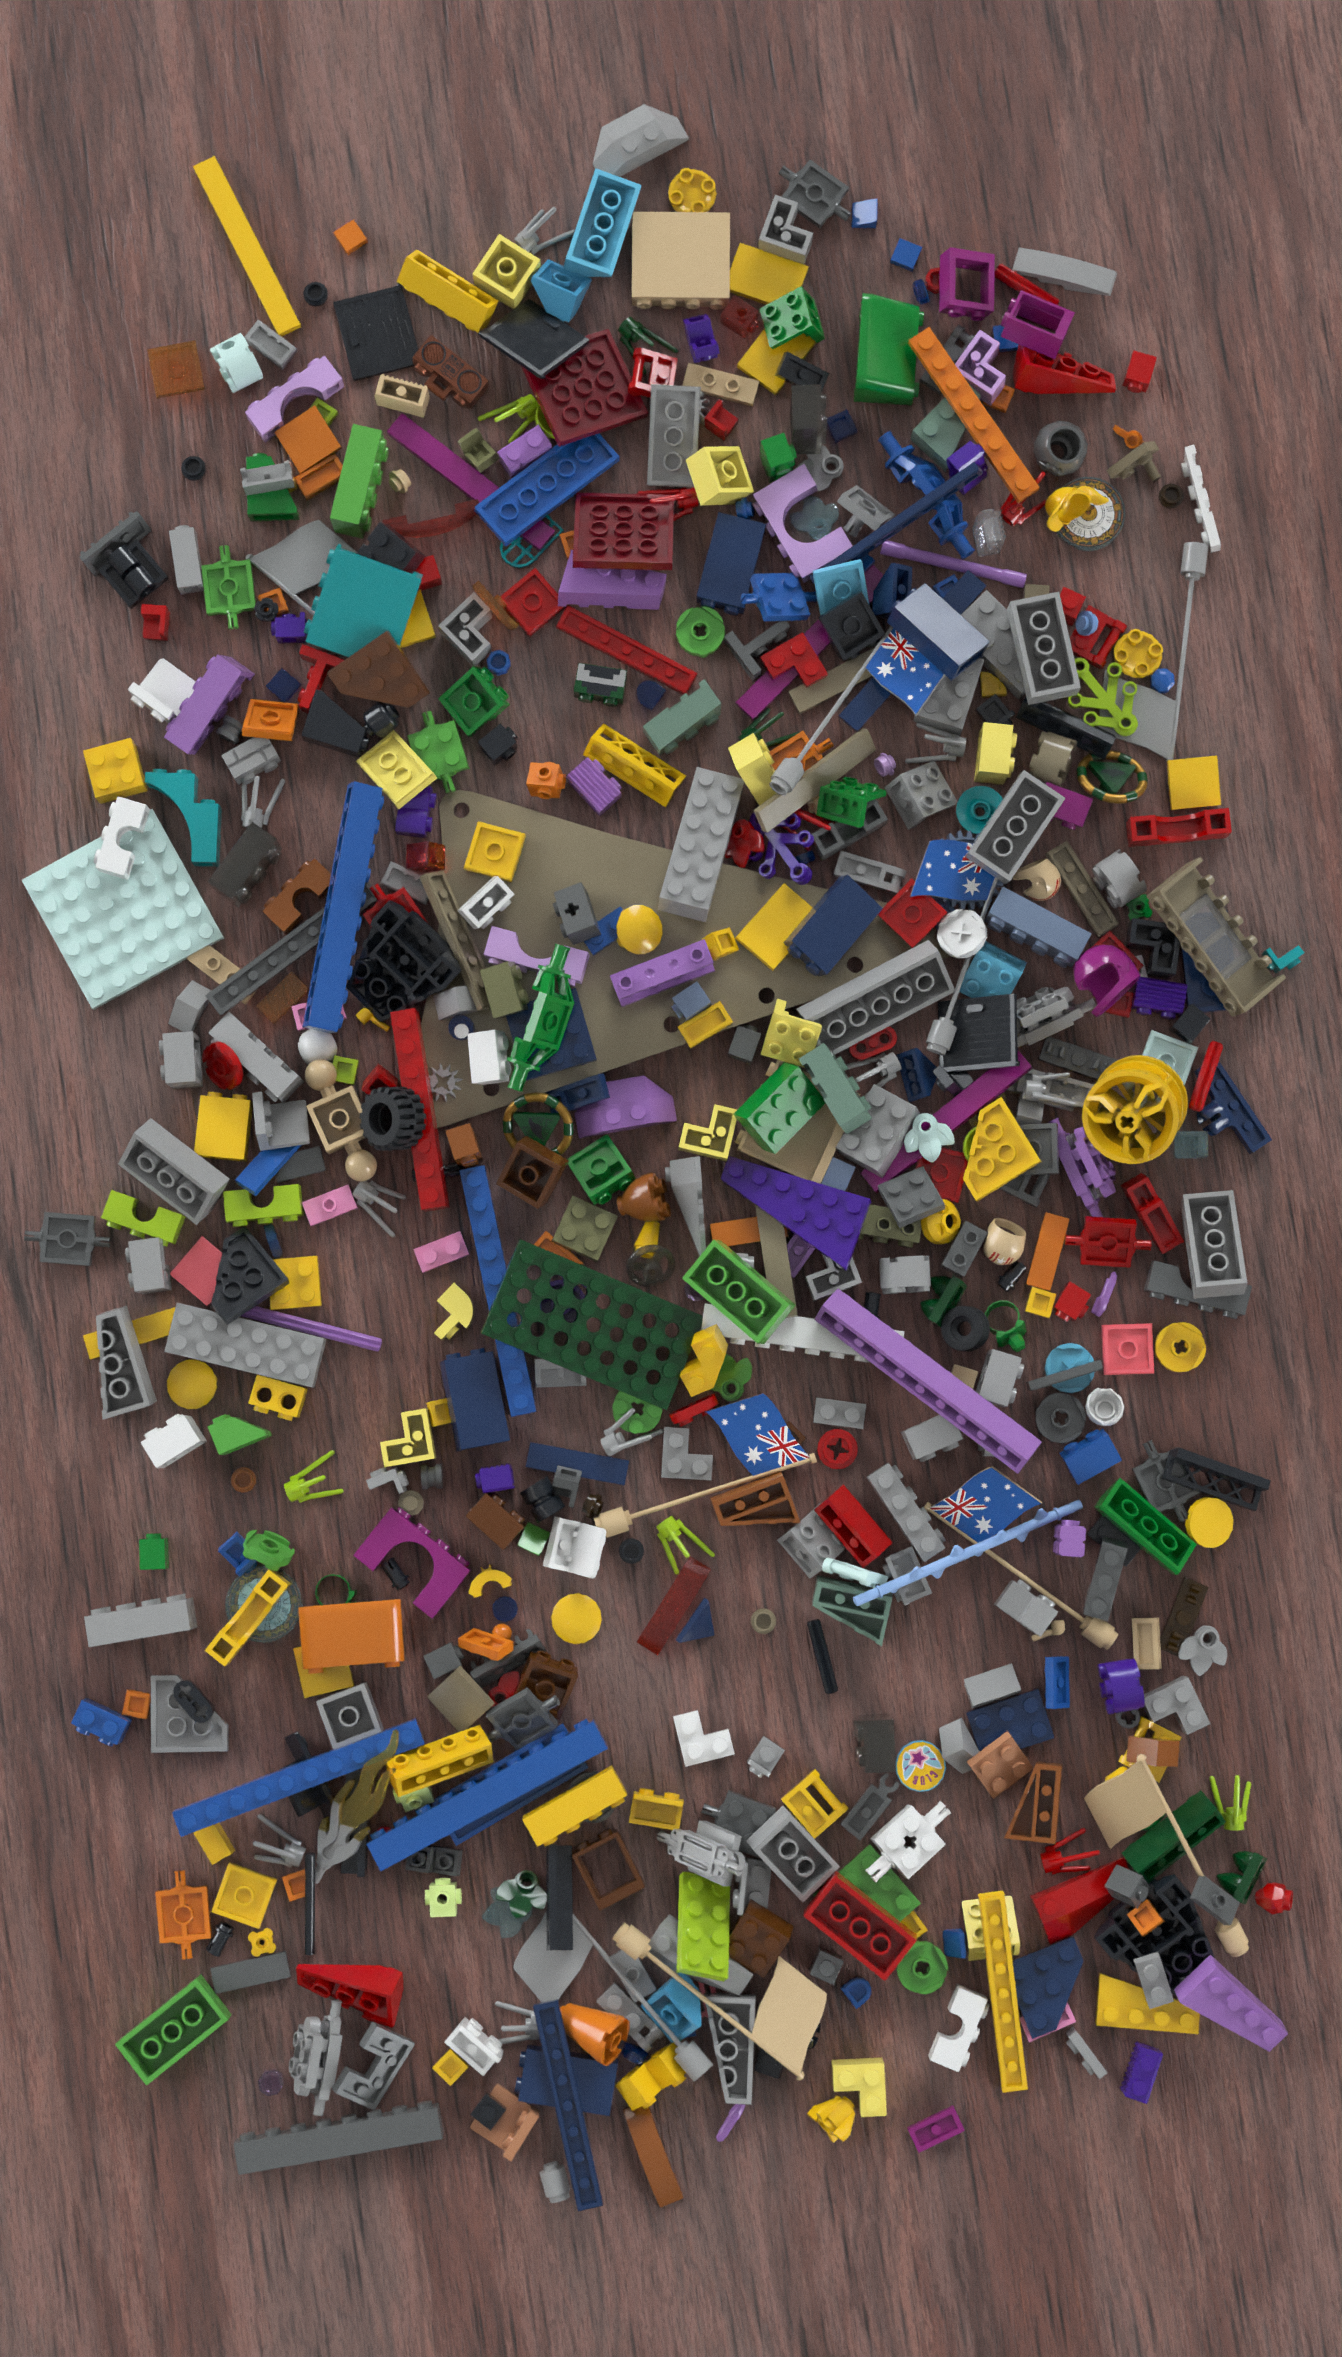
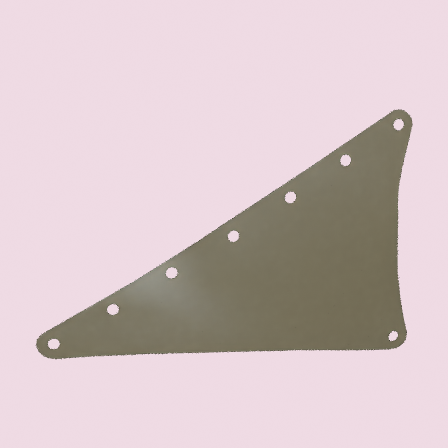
[397,790,950,1129]

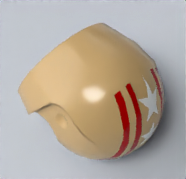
[1013,858,1061,901]
[984,1218,1026,1265]

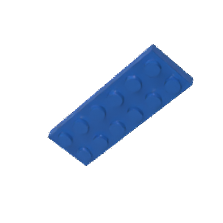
[474,433,620,547]
[432,1723,588,1846]

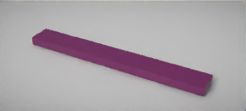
[387,413,555,552]
[736,565,883,721]
[860,1051,1033,1194]

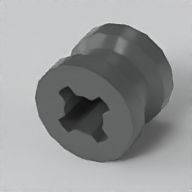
[215,715,243,745]
[421,1464,443,1490]

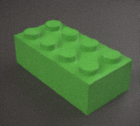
[330,424,389,539]
[682,1239,796,1344]
[115,1974,232,2086]

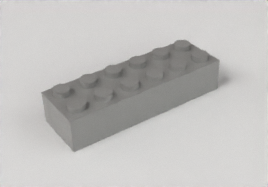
[658,767,744,922]
[797,940,955,1055]
[164,1303,327,1388]

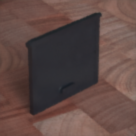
[333,283,418,381]
[478,299,589,379]
[938,994,1020,1073]

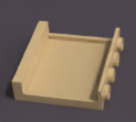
[632,212,730,310]
[735,1060,861,1184]

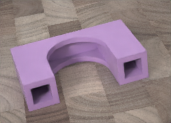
[752,464,852,583]

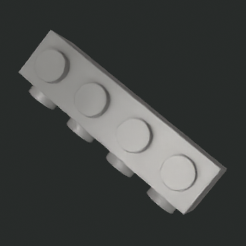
[866,1463,946,1562]

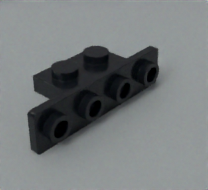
[275,1731,344,1827]

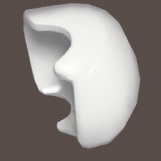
[298,1029,337,1065]
[1085,1388,1124,1426]

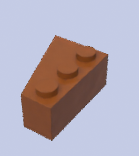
[710,1471,801,1526]
[1004,1761,1063,1844]

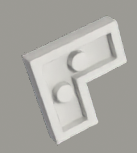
[673,1710,735,1767]

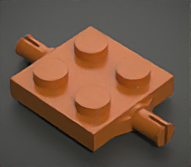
[769,731,834,772]
[155,1870,212,1960]

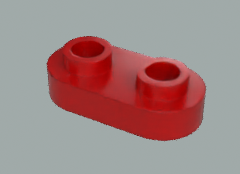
[849,1026,897,1061]
[669,1394,719,1427]

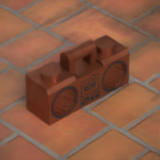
[413,335,489,410]

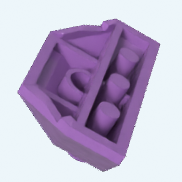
[575,1075,677,1139]

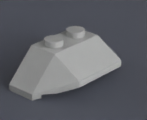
[593,104,689,177]

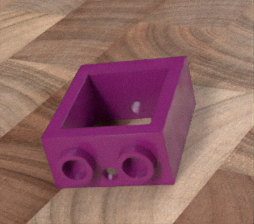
[939,247,995,321]
[1000,290,1075,359]

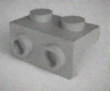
[366,1467,409,1494]
[882,1546,932,1605]

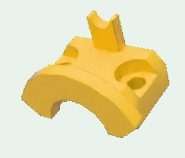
[469,1564,512,1598]

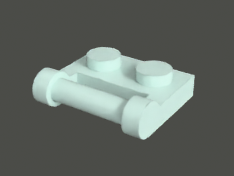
[822,1557,888,1588]

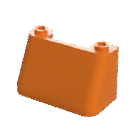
[298,1599,405,1674]

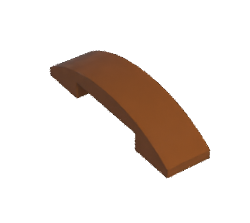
[623,2106,684,2208]

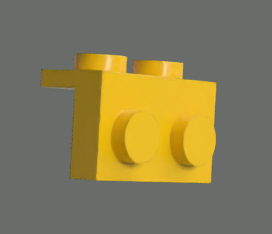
[629,1788,684,1830]

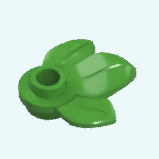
[710,1354,752,1401]

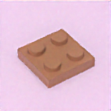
[967,1731,1034,1799]

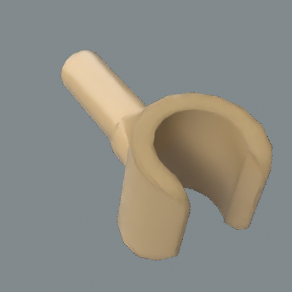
[1031,1620,1065,1642]

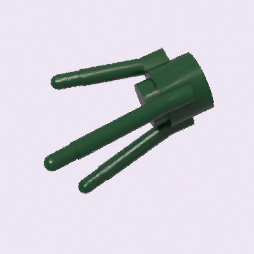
[618,317,678,375]
[738,708,800,748]

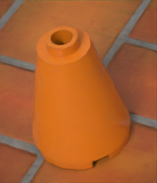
[560,2003,630,2066]

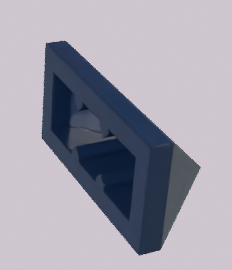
[896,1048,937,1103]
[675,1597,715,1643]

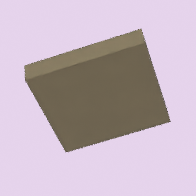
[427,1665,495,1732]

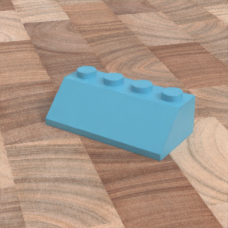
[563,168,642,277]

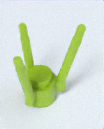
[478,394,538,443]
[284,1450,344,1503]
[656,1516,715,1575]
[1209,1775,1251,1830]

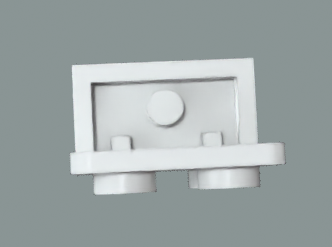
[128,659,195,723]
[543,1516,606,1579]
[444,2017,504,2076]

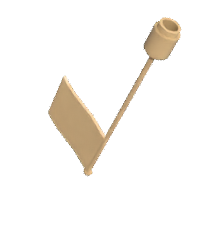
[1084,1754,1249,1957]
[612,1922,827,2080]

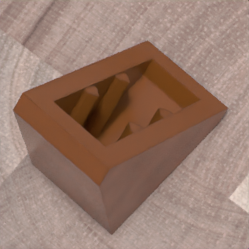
[1126,1736,1180,1767]

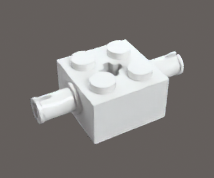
[865,1801,951,1882]

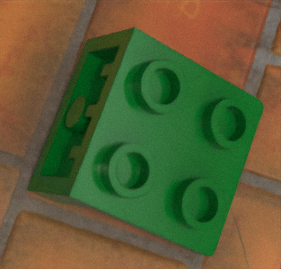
[760,286,825,349]
[816,777,887,828]

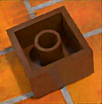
[496,1136,569,1209]
[466,1493,526,1550]
[729,1899,794,1978]

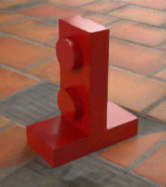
[298,644,344,713]

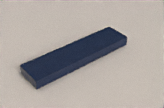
[526,1442,629,1485]

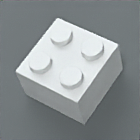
[140,1414,207,1468]

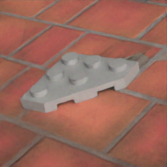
[151,1675,229,1753]

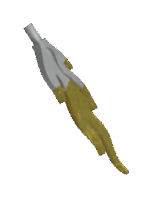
[315,1729,399,1884]

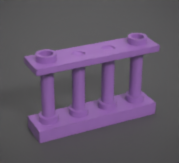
[610,939,715,1007]

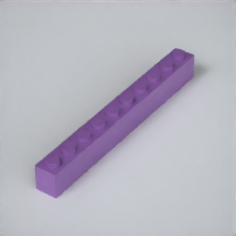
[814,1289,1042,1474]

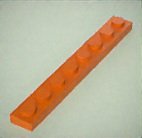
[908,327,1040,503]

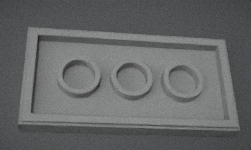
[647,384,701,488]

